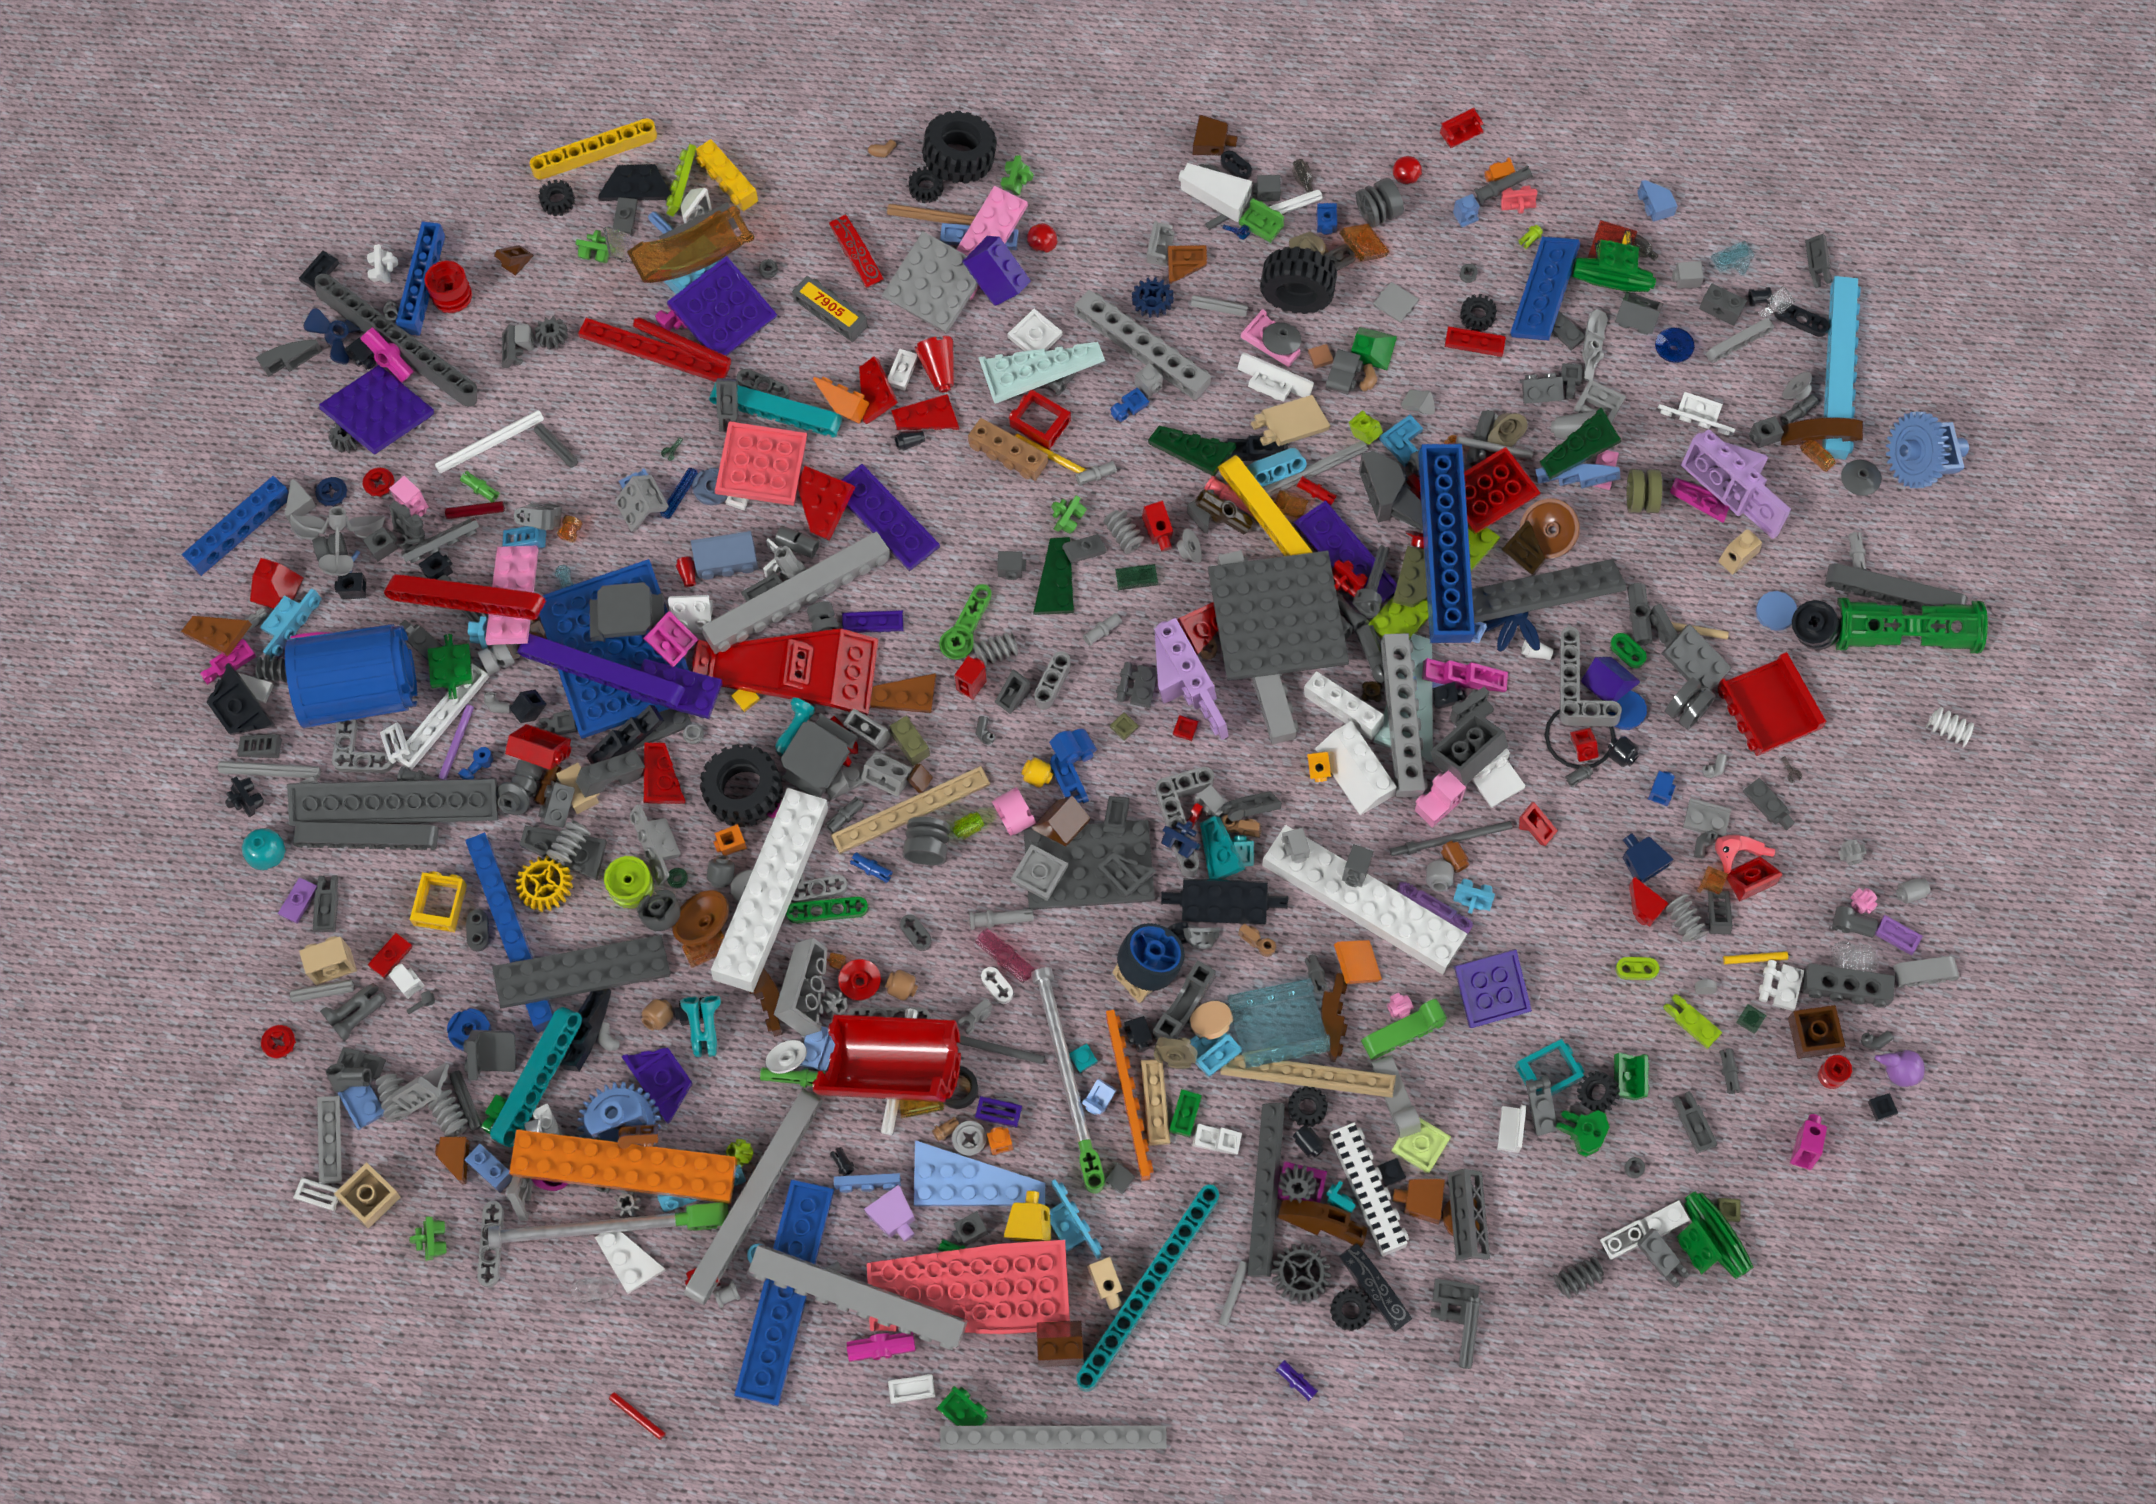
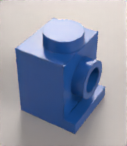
[1316,203,1337,235]
[1648,771,1676,806]

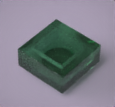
[1736,1004,1766,1034]

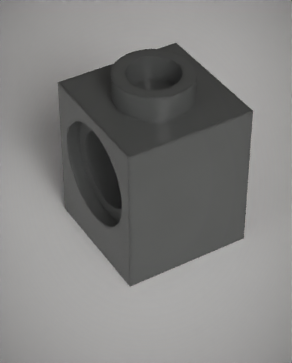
[1253,175,1281,201]
[1749,416,1784,448]
[363,527,398,562]
[952,1211,988,1246]

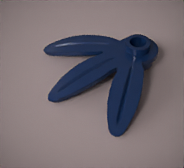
[1483,612,1540,652]

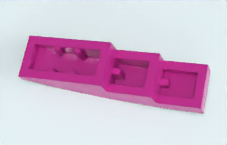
[1422,658,1508,692]

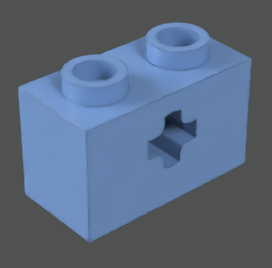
[464,1144,513,1193]

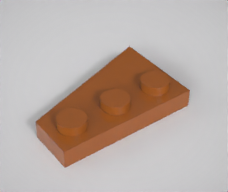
[181,616,252,656]
[870,673,936,713]

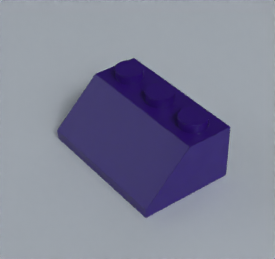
[962,236,1031,306]

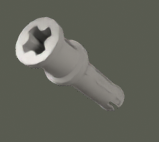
[969,908,1034,930]

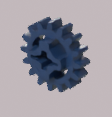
[1132,277,1174,318]

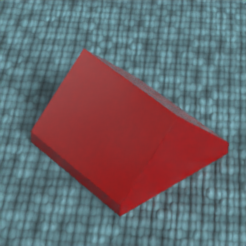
[1724,856,1782,902]

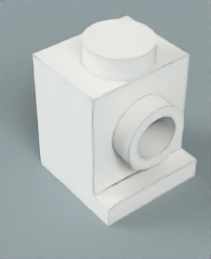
[389,964,425,999]

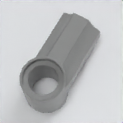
[774,546,806,580]

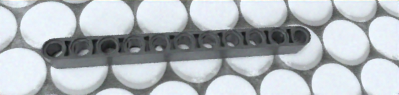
[315,274,477,407]

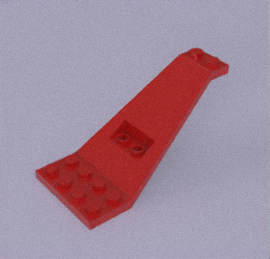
[691,628,878,716]

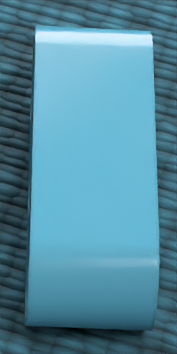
[1247,448,1307,487]

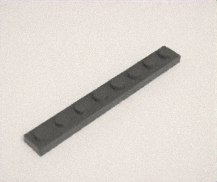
[1248,1103,1285,1278]

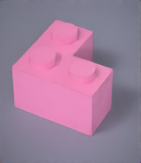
[1415,770,1466,828]

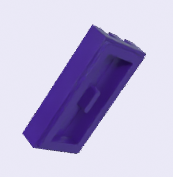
[975,1096,1022,1128]

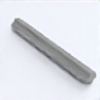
[218,761,321,779]

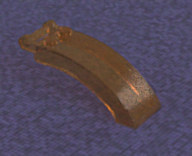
[627,206,755,283]

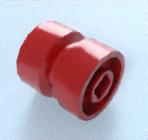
[1818,1055,1852,1089]

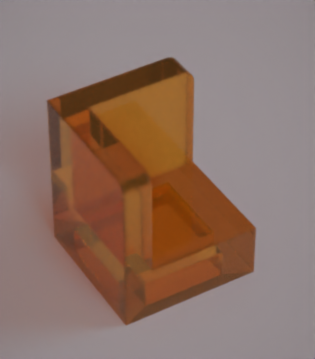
[1274,489,1309,518]
[1696,866,1728,895]

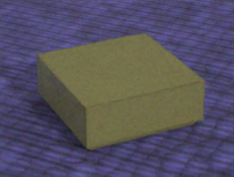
[1110,712,1139,741]
[1717,1198,1741,1222]

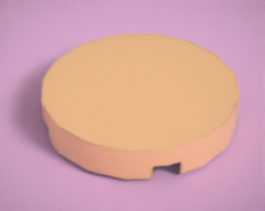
[1190,1001,1233,1039]

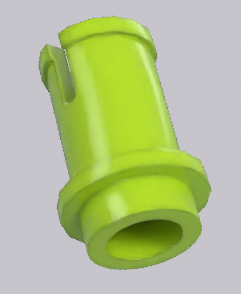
[1518,225,1543,249]

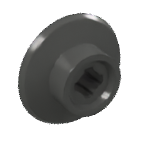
[497,782,530,815]

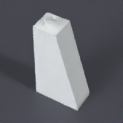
[1179,163,1252,222]

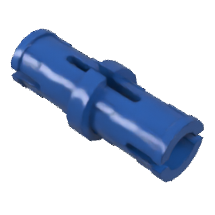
[850,852,893,883]

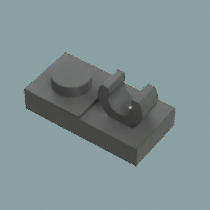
[502,324,523,368]

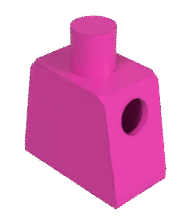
[1790,1114,1827,1170]

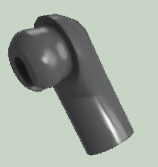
[1694,830,1718,859]
[1861,1031,1894,1050]

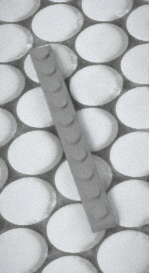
[940,1426,1166,1450]

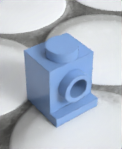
[1453,194,1479,227]

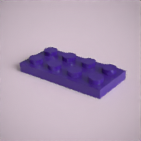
[631,659,723,719]

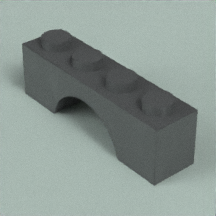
[1153,960,1216,1040]

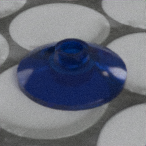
[1655,327,1695,363]

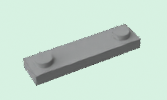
[317,1096,342,1184]

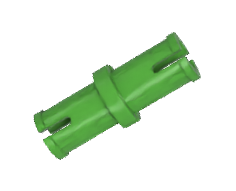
[460,471,500,502]

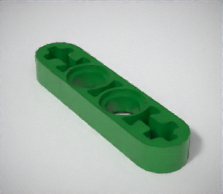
[786,897,868,924]

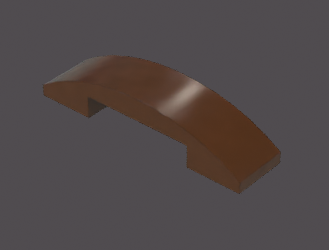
[1781,418,1863,446]

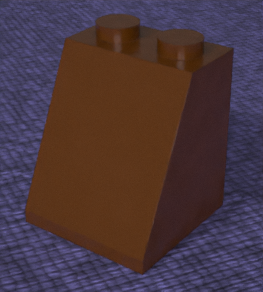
[1037,1320,1084,1367]

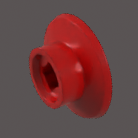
[1405,530,1424,549]

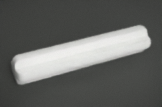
[1269,190,1323,214]

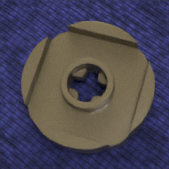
[1154,1037,1198,1069]

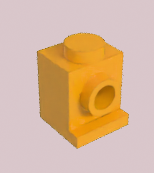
[1307,751,1331,782]

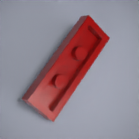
[1444,326,1506,357]

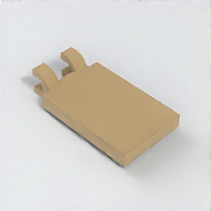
[1251,395,1331,446]

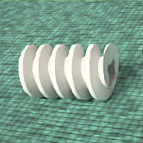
[1925,707,1974,748]

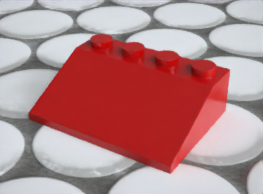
[1464,447,1541,534]

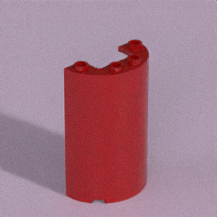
[812,1015,961,1102]

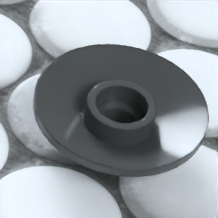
[1262,322,1301,355]
[1841,460,1881,496]

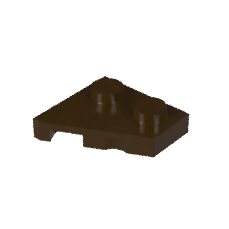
[1502,520,1546,576]

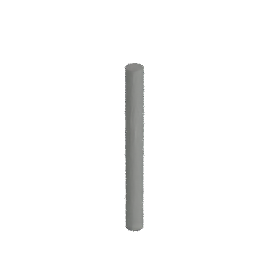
[1456,436,1533,459]

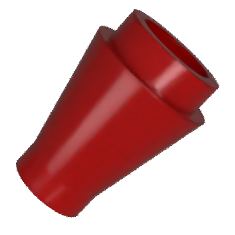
[675,556,696,588]

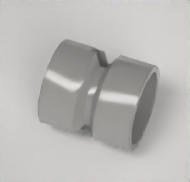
[477,644,515,676]

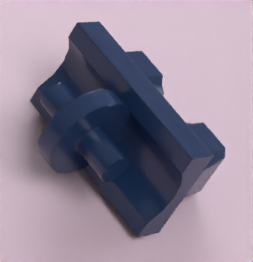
[1161,821,1201,858]

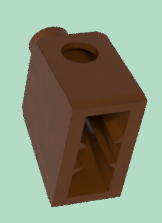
[1193,115,1238,156]

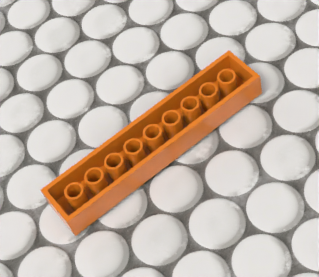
[509,1130,738,1204]

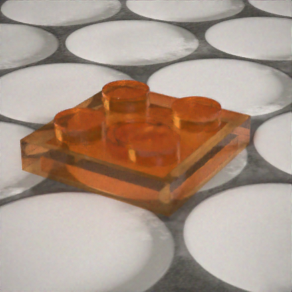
[1339,224,1389,262]

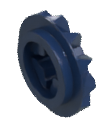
[315,477,348,507]

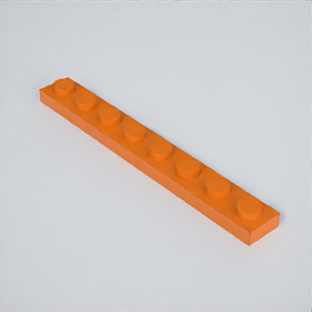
[1106,1009,1154,1181]

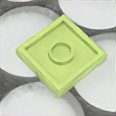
[1391,1117,1451,1174]

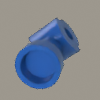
[458,747,494,779]

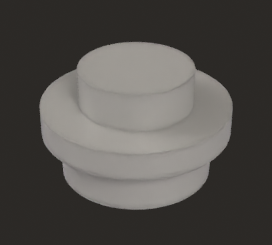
[683,724,704,744]

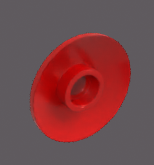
[838,959,881,1001]

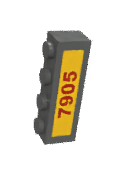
[792,276,868,343]

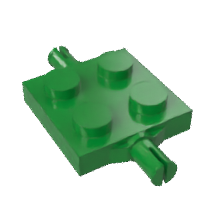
[428,634,473,700]

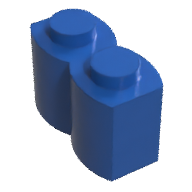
[1049,729,1097,764]

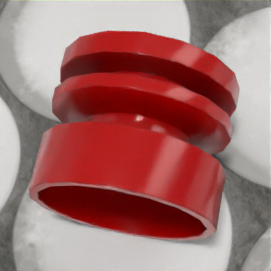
[425,261,473,313]

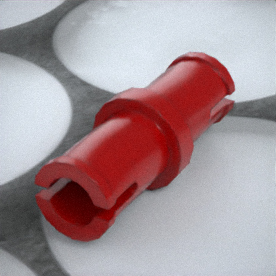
[1296,476,1337,506]

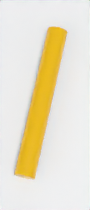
[1723,951,1788,965]

